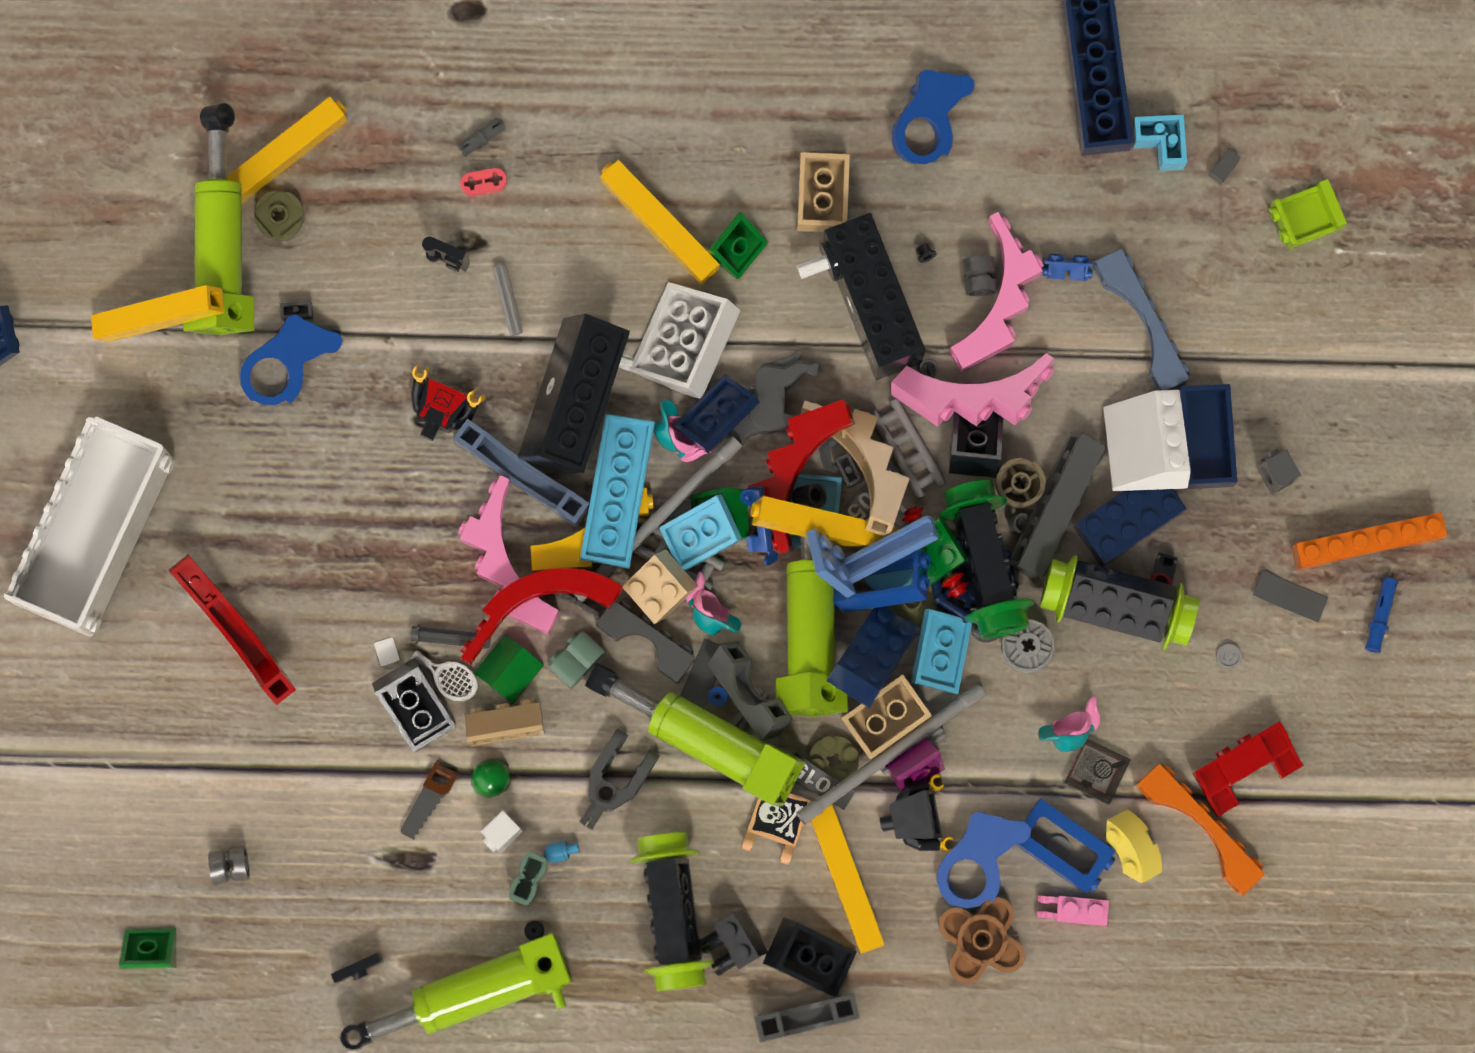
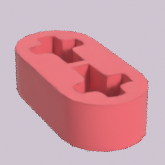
[460,168,507,197]

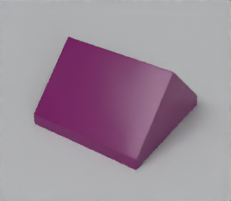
[885,738,945,792]

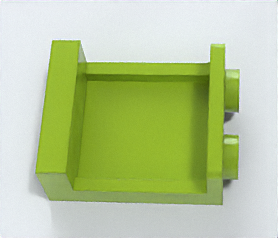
[1269,179,1347,250]

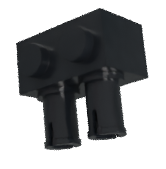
[699,908,768,976]

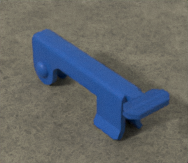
[740,486,778,566]

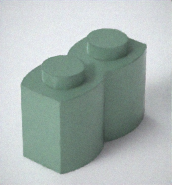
[549,631,605,689]
[509,852,548,907]

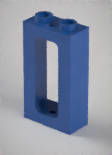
[833,548,931,613]
[1016,799,1116,894]

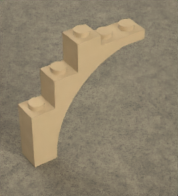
[800,401,910,537]

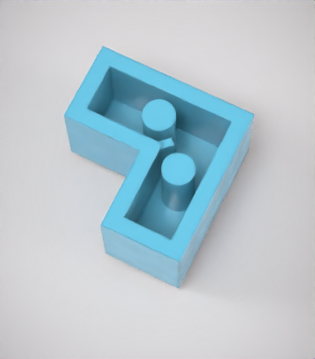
[1131,115,1187,171]

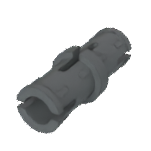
[456,117,505,157]

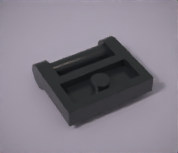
[422,237,470,272]

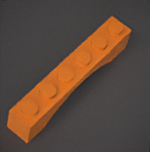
[1291,512,1448,571]
[1135,763,1265,896]

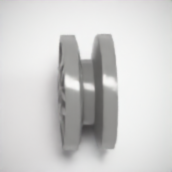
[1002,619,1055,674]

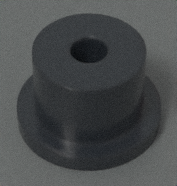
[916,243,937,263]
[524,921,545,941]

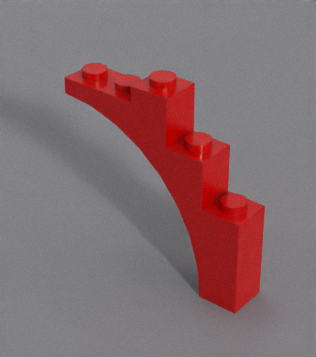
[747,399,855,554]

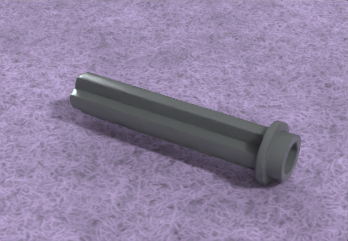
[411,624,491,649]

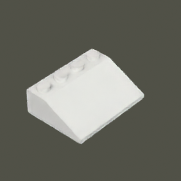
[629,282,741,399]
[1103,390,1190,491]

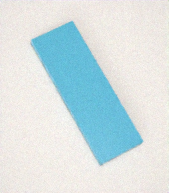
[580,414,655,569]

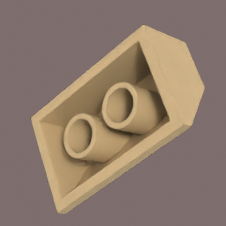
[465,699,545,747]

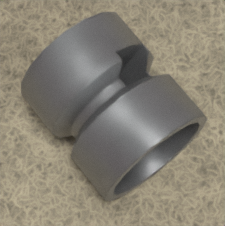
[963,255,998,296]
[208,847,250,885]

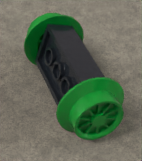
[939,480,1034,639]

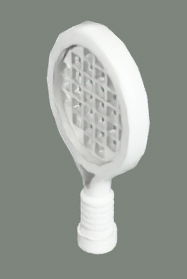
[410,650,478,702]

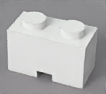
[481,811,523,853]

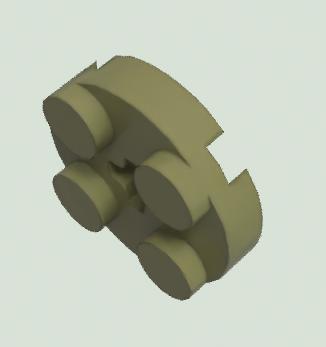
[254,191,305,241]
[809,736,859,782]

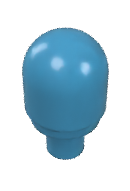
[544,841,580,863]

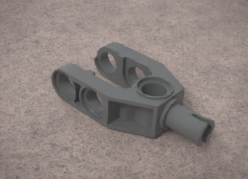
[579,729,660,830]

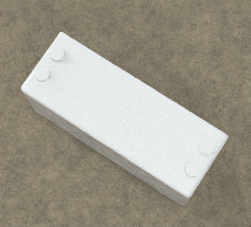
[4,417,175,637]

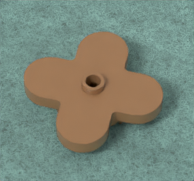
[939,897,1025,983]

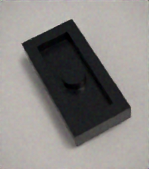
[331,953,384,984]

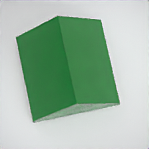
[708,212,769,280]
[474,635,544,705]
[119,928,176,969]

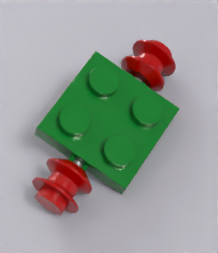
[902,506,969,598]

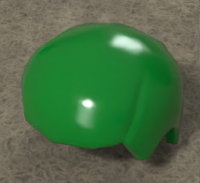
[470,759,510,798]

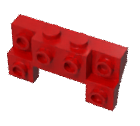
[1192,721,1304,817]

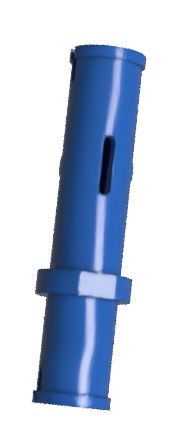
[1365,577,1398,653]

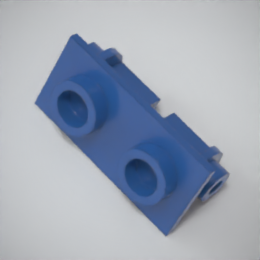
[1042,254,1094,281]

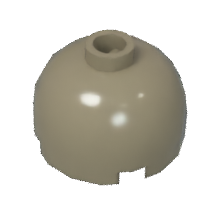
[995,458,1046,508]

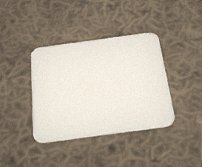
[374,637,400,666]

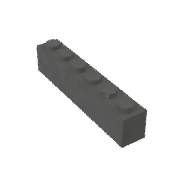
[1009,432,1105,579]

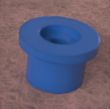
[708,687,728,707]

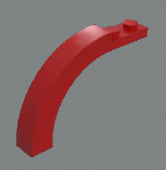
[169,554,296,706]
[460,568,623,666]

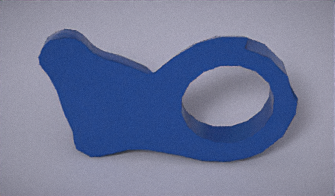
[892,69,975,165]
[239,315,343,405]
[937,811,1031,908]

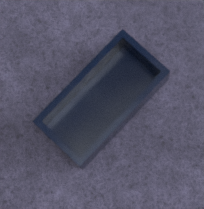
[1178,384,1238,489]
[1073,489,1187,567]
[827,607,920,708]

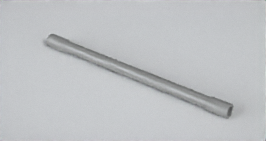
[573,436,743,602]
[796,683,986,825]

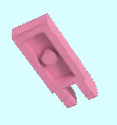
[1036,896,1109,926]

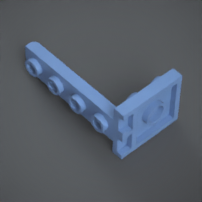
[806,516,938,598]

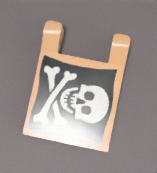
[742,793,811,865]

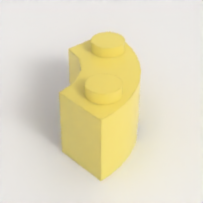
[1105,809,1162,883]

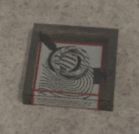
[1064,739,1131,805]

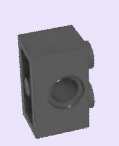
[1257,449,1301,495]

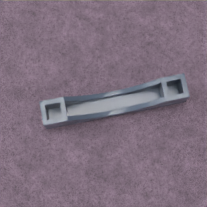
[1093,249,1190,391]
[453,419,590,528]

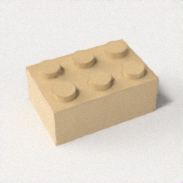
[797,152,850,232]
[841,675,932,759]

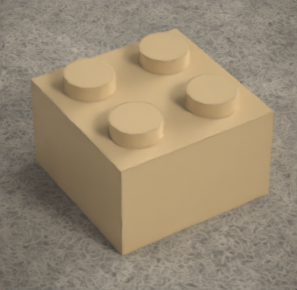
[623,549,699,624]

